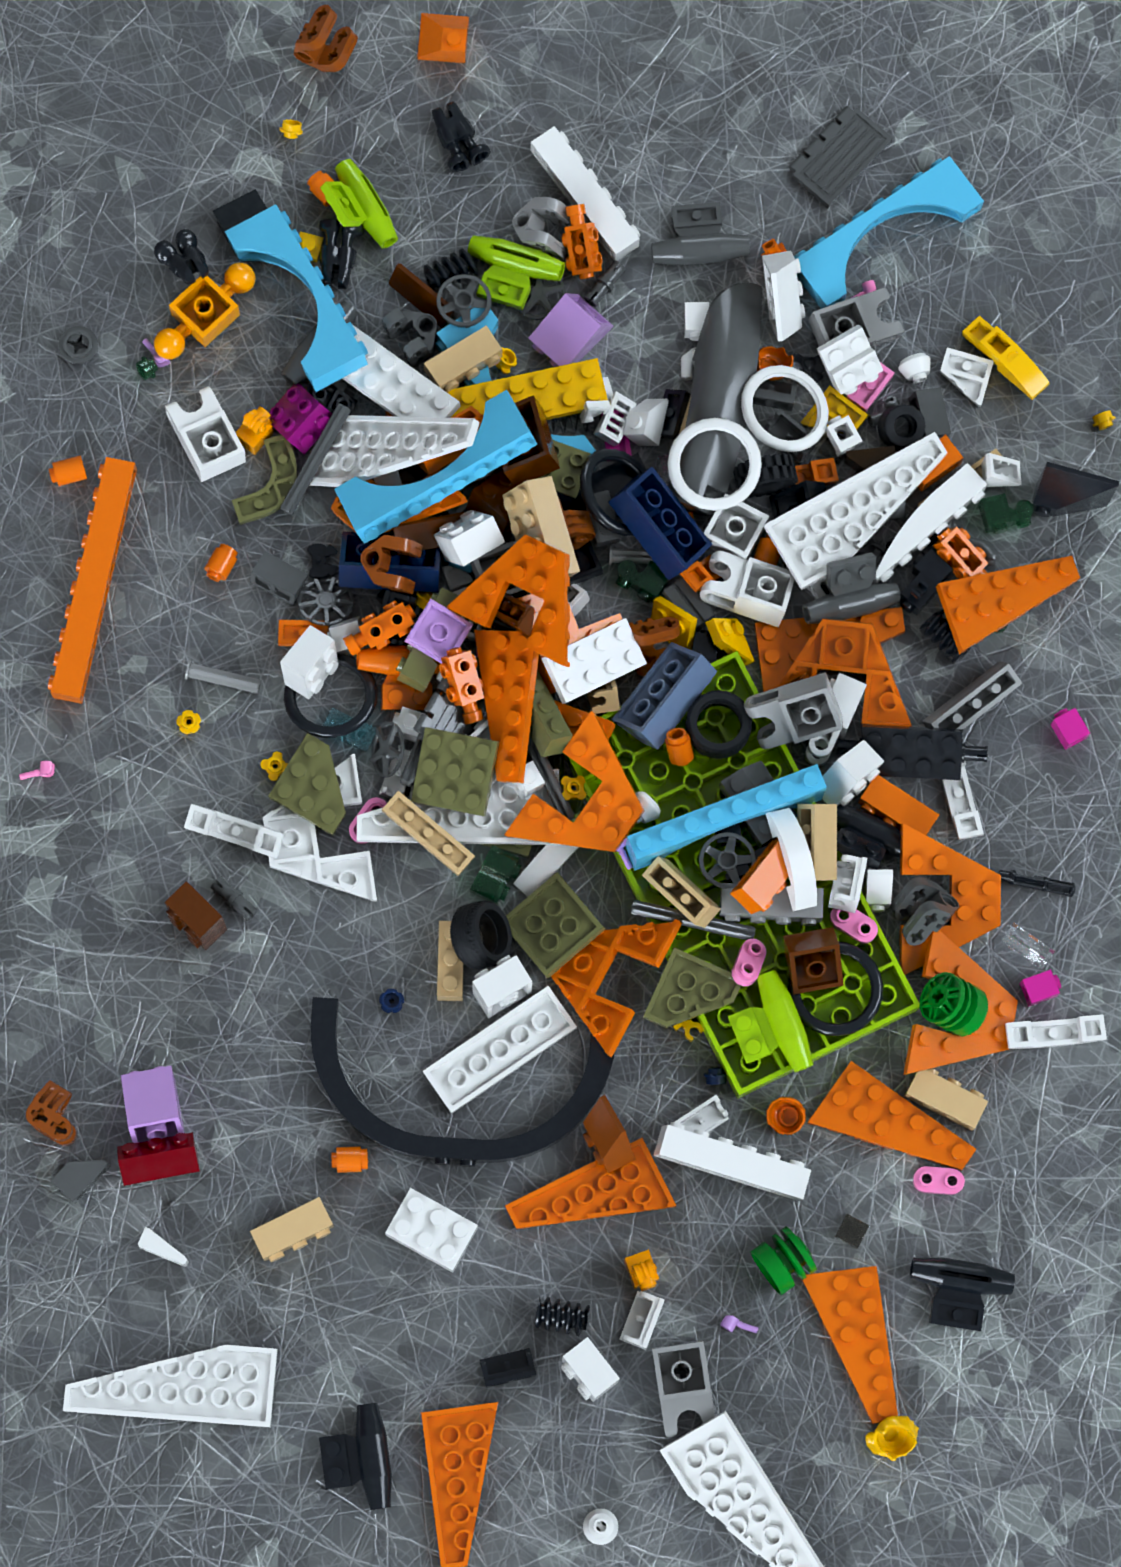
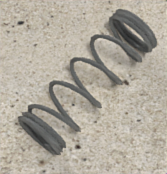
[547,413,599,434]

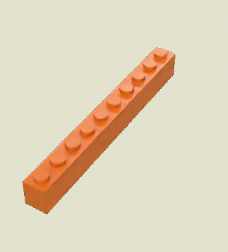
[48,457,137,704]

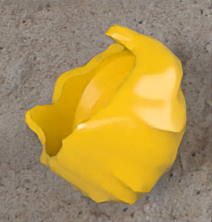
[865,1416,919,1461]

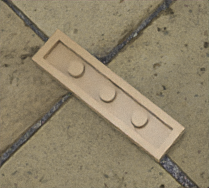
[382,791,475,876]

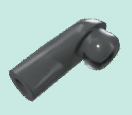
[868,396,898,427]
[969,537,999,566]

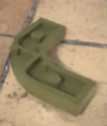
[232,435,297,525]

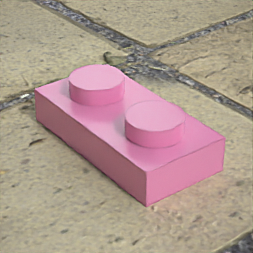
[846,362,895,413]

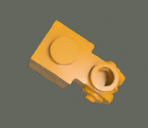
[235,406,273,455]
[624,1250,659,1291]

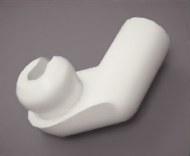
[681,347,696,381]

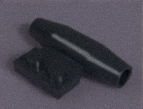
[825,803,901,870]
[910,1258,1015,1331]
[319,1403,392,1510]

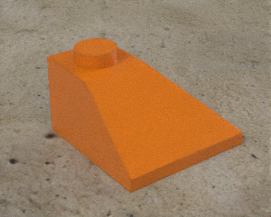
[417,13,469,63]

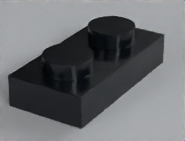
[661,389,691,439]

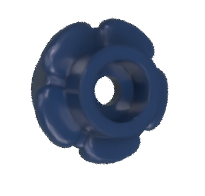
[379,989,404,1013]
[703,1067,727,1085]

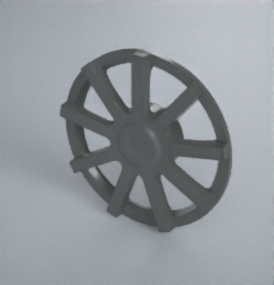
[298,577,354,626]

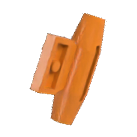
[356,645,441,710]

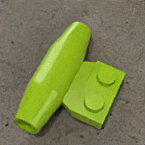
[320,159,398,249]
[468,235,565,310]
[728,970,813,1073]

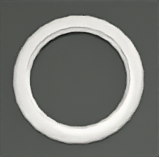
[741,365,829,452]
[667,418,762,511]

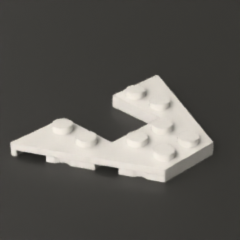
[263,754,377,902]

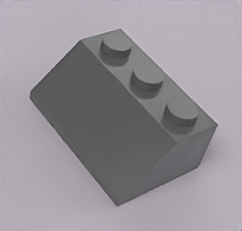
[719,761,797,848]

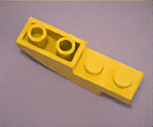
[962,316,1049,400]

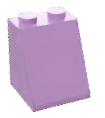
[529,293,613,367]
[121,1066,184,1143]

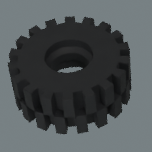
[733,453,798,498]

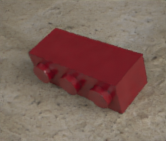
[117,1132,200,1186]

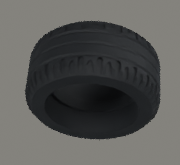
[685,690,752,759]
[450,901,512,970]

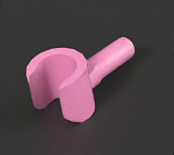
[852,280,876,298]
[19,761,55,780]

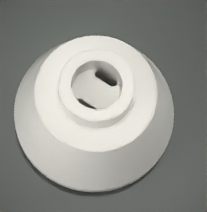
[898,353,930,384]
[635,791,661,824]
[583,1509,618,1545]

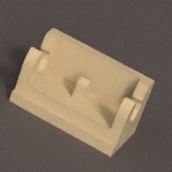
[587,679,620,714]

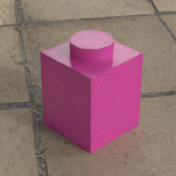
[1050,708,1090,750]
[1019,969,1061,1007]

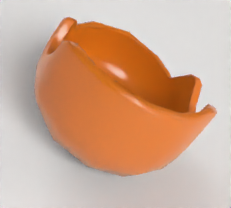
[757,346,794,381]
[766,1096,806,1135]

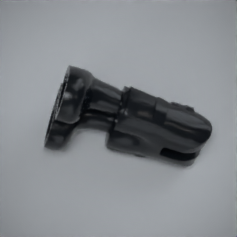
[432,101,491,172]
[319,219,364,290]
[154,229,209,284]

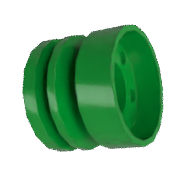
[919,972,988,1037]
[750,1226,817,1296]

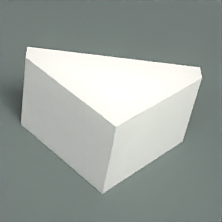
[981,453,1021,487]

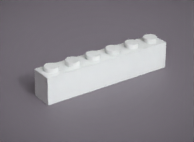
[531,126,640,261]
[653,1122,811,1201]

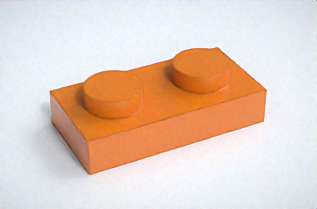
[278,620,329,646]

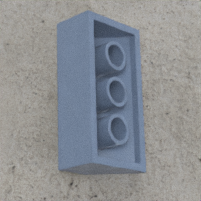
[612,642,717,750]

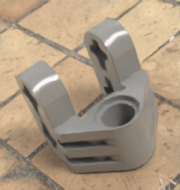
[512,197,571,262]

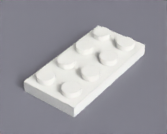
[541,618,647,704]

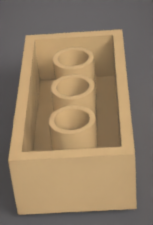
[502,476,580,577]

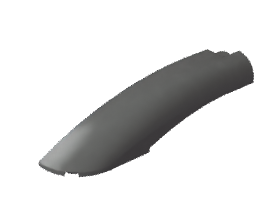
[668,283,762,516]

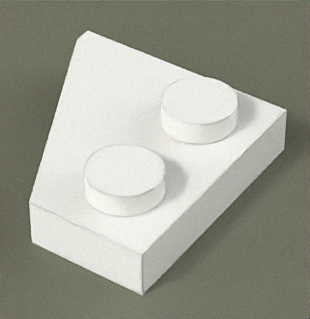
[940,348,994,407]

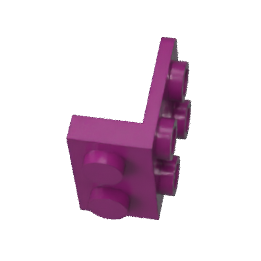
[269,383,333,454]

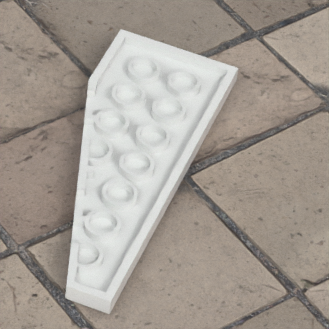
[309,415,480,487]
[764,432,948,590]
[357,769,559,845]
[63,1345,278,1428]
[660,1411,824,1567]

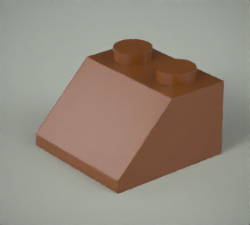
[582,1095,636,1173]

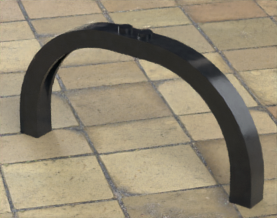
[311,997,614,1167]

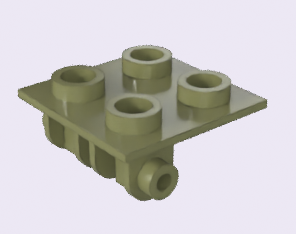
[536,440,591,499]

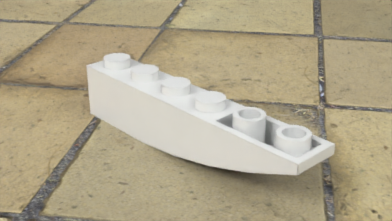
[873,463,987,584]

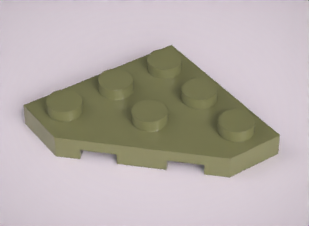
[268,733,346,835]
[643,947,741,1028]

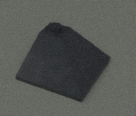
[1030,462,1120,517]

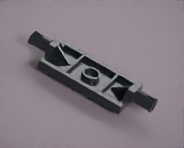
[837,724,988,780]

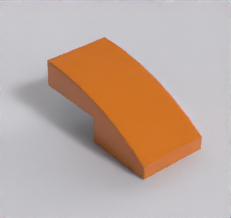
[795,458,839,486]
[680,554,722,592]

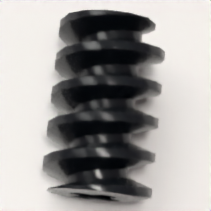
[423,248,479,291]
[919,609,971,664]
[535,1297,590,1337]

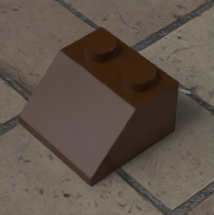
[783,927,844,994]

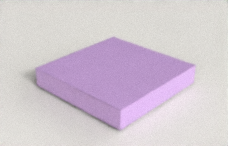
[404,598,473,664]

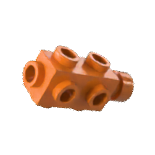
[562,204,603,280]
[933,526,988,579]
[343,600,417,656]
[439,647,484,724]

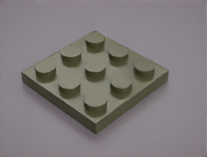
[411,727,500,816]
[506,872,605,978]

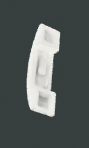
[941,762,984,840]
[184,804,284,858]
[766,808,817,912]
[513,811,581,897]
[1005,1015,1107,1049]

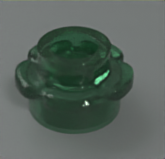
[136,356,158,380]

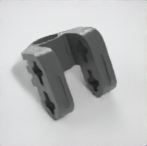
[382,308,438,368]
[891,877,959,946]

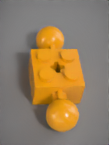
[154,263,256,360]

